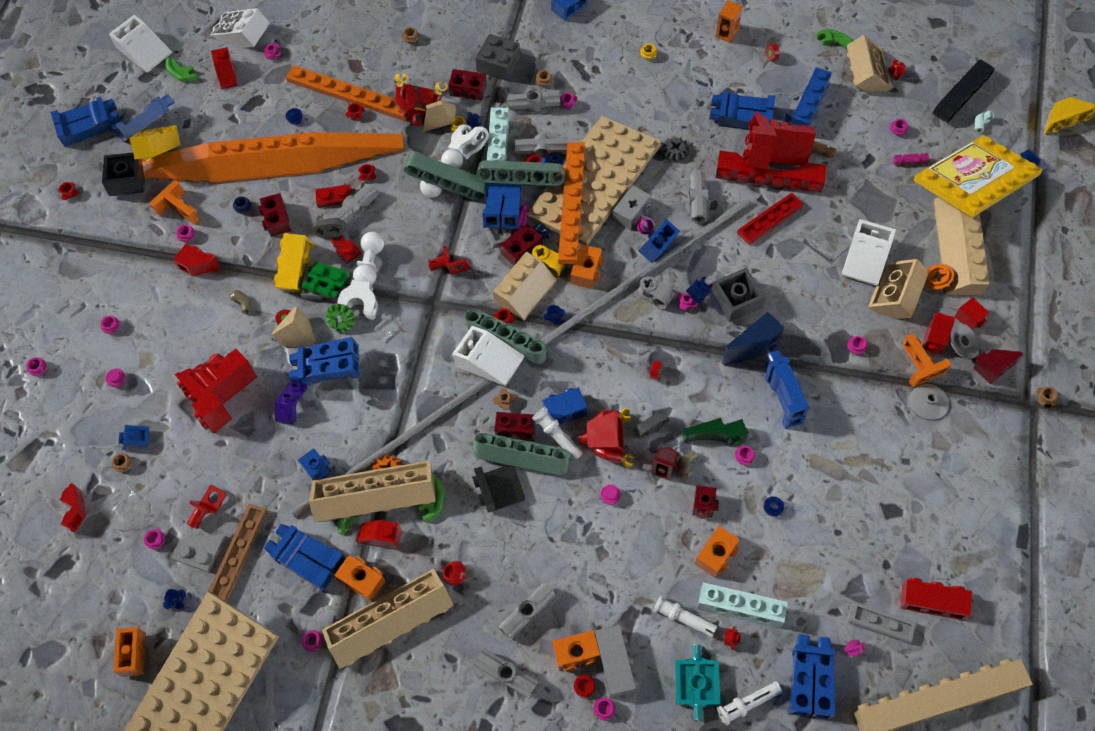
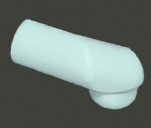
[974,110,994,133]

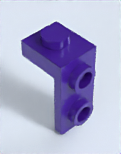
[274,382,307,425]

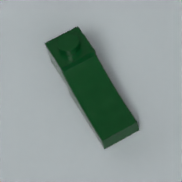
[682,418,748,446]

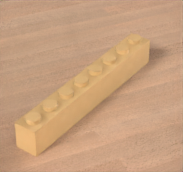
[853,658,1033,731]

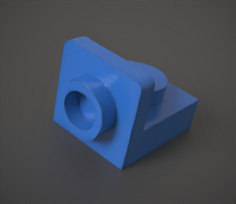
[118,425,149,450]

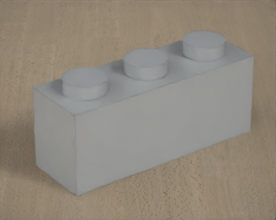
[595,625,638,698]

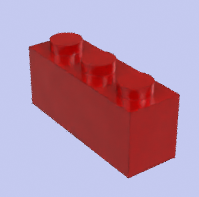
[900,578,972,621]

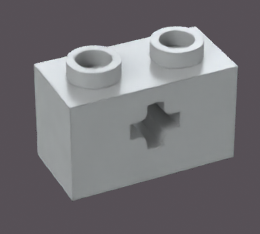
[612,185,651,230]

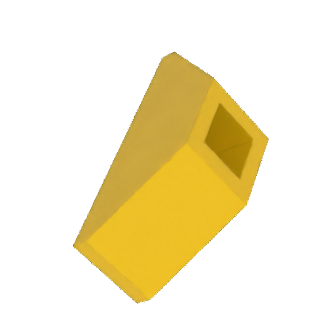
[1044,97,1095,134]

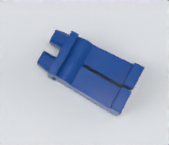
[709,90,775,130]
[111,94,175,141]
[51,97,121,147]
[482,183,522,229]
[289,337,360,386]
[765,350,809,429]
[264,524,346,592]
[788,634,835,720]

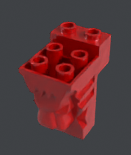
[743,112,816,169]
[174,349,257,433]

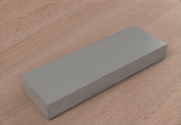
[848,601,917,644]

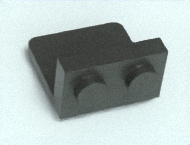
[472,465,525,513]

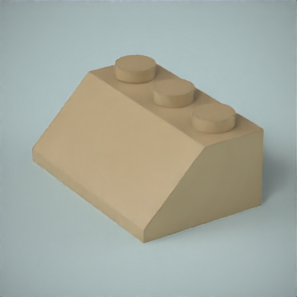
[847,35,892,92]
[493,252,557,321]
[868,259,929,319]

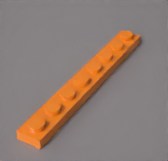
[286,65,409,122]
[558,142,586,264]

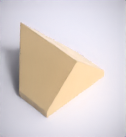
[423,101,457,132]
[271,306,317,347]

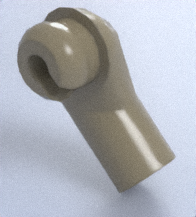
[230,290,251,314]
[678,450,698,478]

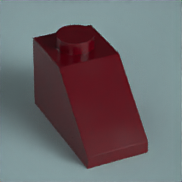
[973,349,1023,384]
[651,446,679,481]

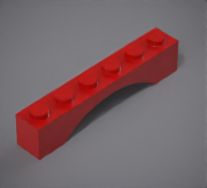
[715,150,827,193]

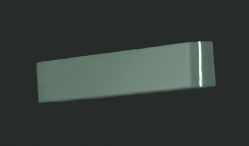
[404,152,489,202]
[476,160,565,186]
[465,309,547,364]
[474,433,570,475]

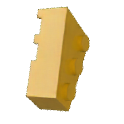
[130,125,181,161]
[274,233,315,293]

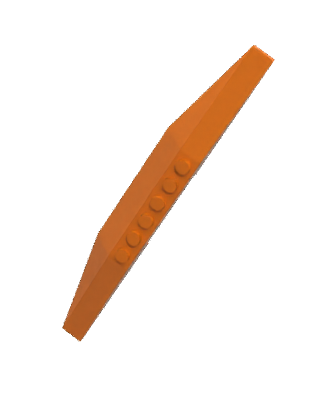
[142,132,404,184]

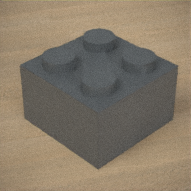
[475,34,521,81]
[711,267,765,322]

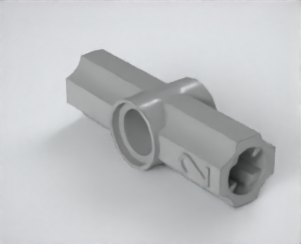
[508,89,561,112]
[515,134,568,158]
[689,170,708,224]
[330,183,379,225]
[498,582,556,640]
[474,649,539,699]

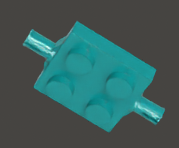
[675,644,720,721]

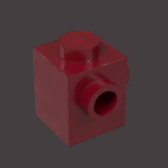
[692,485,719,519]

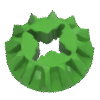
[325,304,355,333]

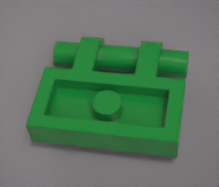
[302,261,350,299]

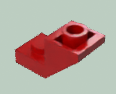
[59,483,86,533]

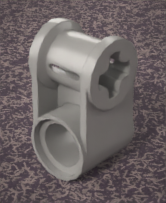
[638,276,675,310]

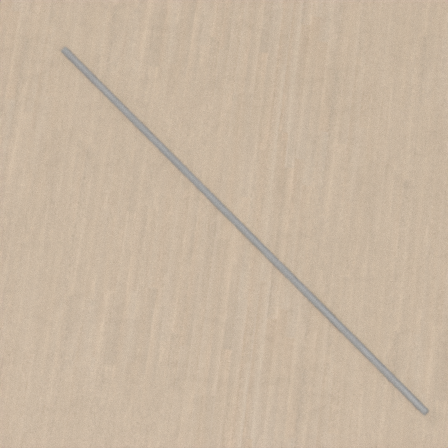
[290,198,750,518]

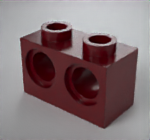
[448,69,487,100]
[258,193,292,237]
[500,223,543,266]
[494,412,537,442]

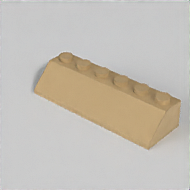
[934,197,990,296]
[309,460,436,523]
[322,569,454,669]

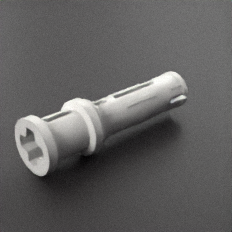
[532,407,583,461]
[653,594,717,638]
[717,681,782,726]

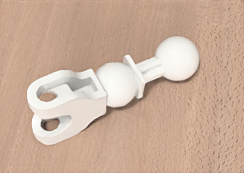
[420,125,489,198]
[337,232,384,320]

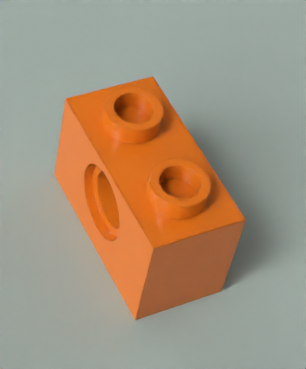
[716,0,743,43]
[571,244,604,289]
[695,526,740,578]
[334,555,386,602]
[113,627,146,677]
[552,630,600,672]

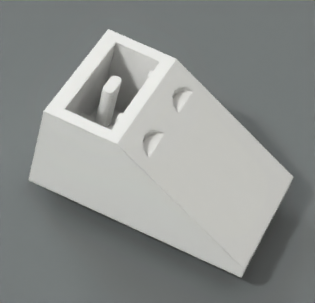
[210,8,270,48]
[109,15,172,73]
[841,219,896,286]
[452,326,525,386]

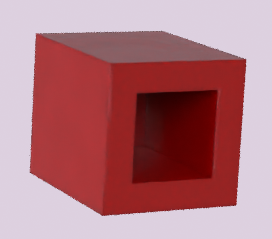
[954,297,990,331]

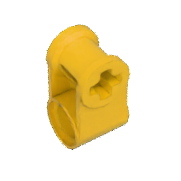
[532,245,566,277]

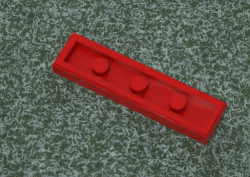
[737,192,804,245]

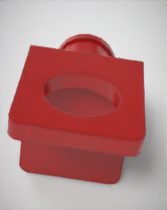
[428,245,471,275]
[186,485,227,529]

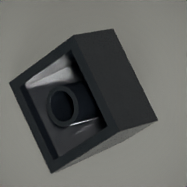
[102,152,145,196]

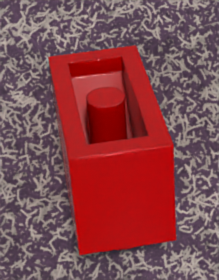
[211,47,238,89]
[923,312,956,354]
[358,520,402,550]

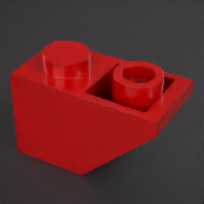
[173,243,220,276]

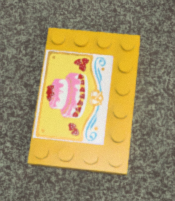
[913,135,1042,218]

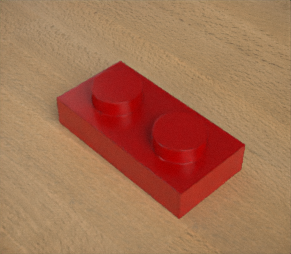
[315,184,352,208]

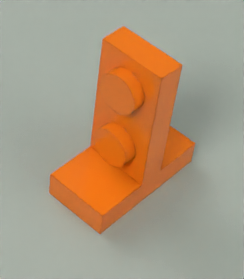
[149,179,199,225]
[902,333,951,388]

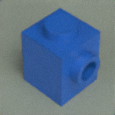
[298,448,331,480]

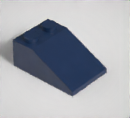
[722,312,784,366]

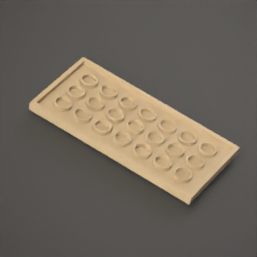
[526,116,661,246]
[124,592,279,731]

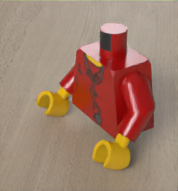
[394,73,448,126]
[578,408,634,468]

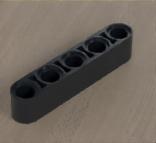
[932,59,995,123]

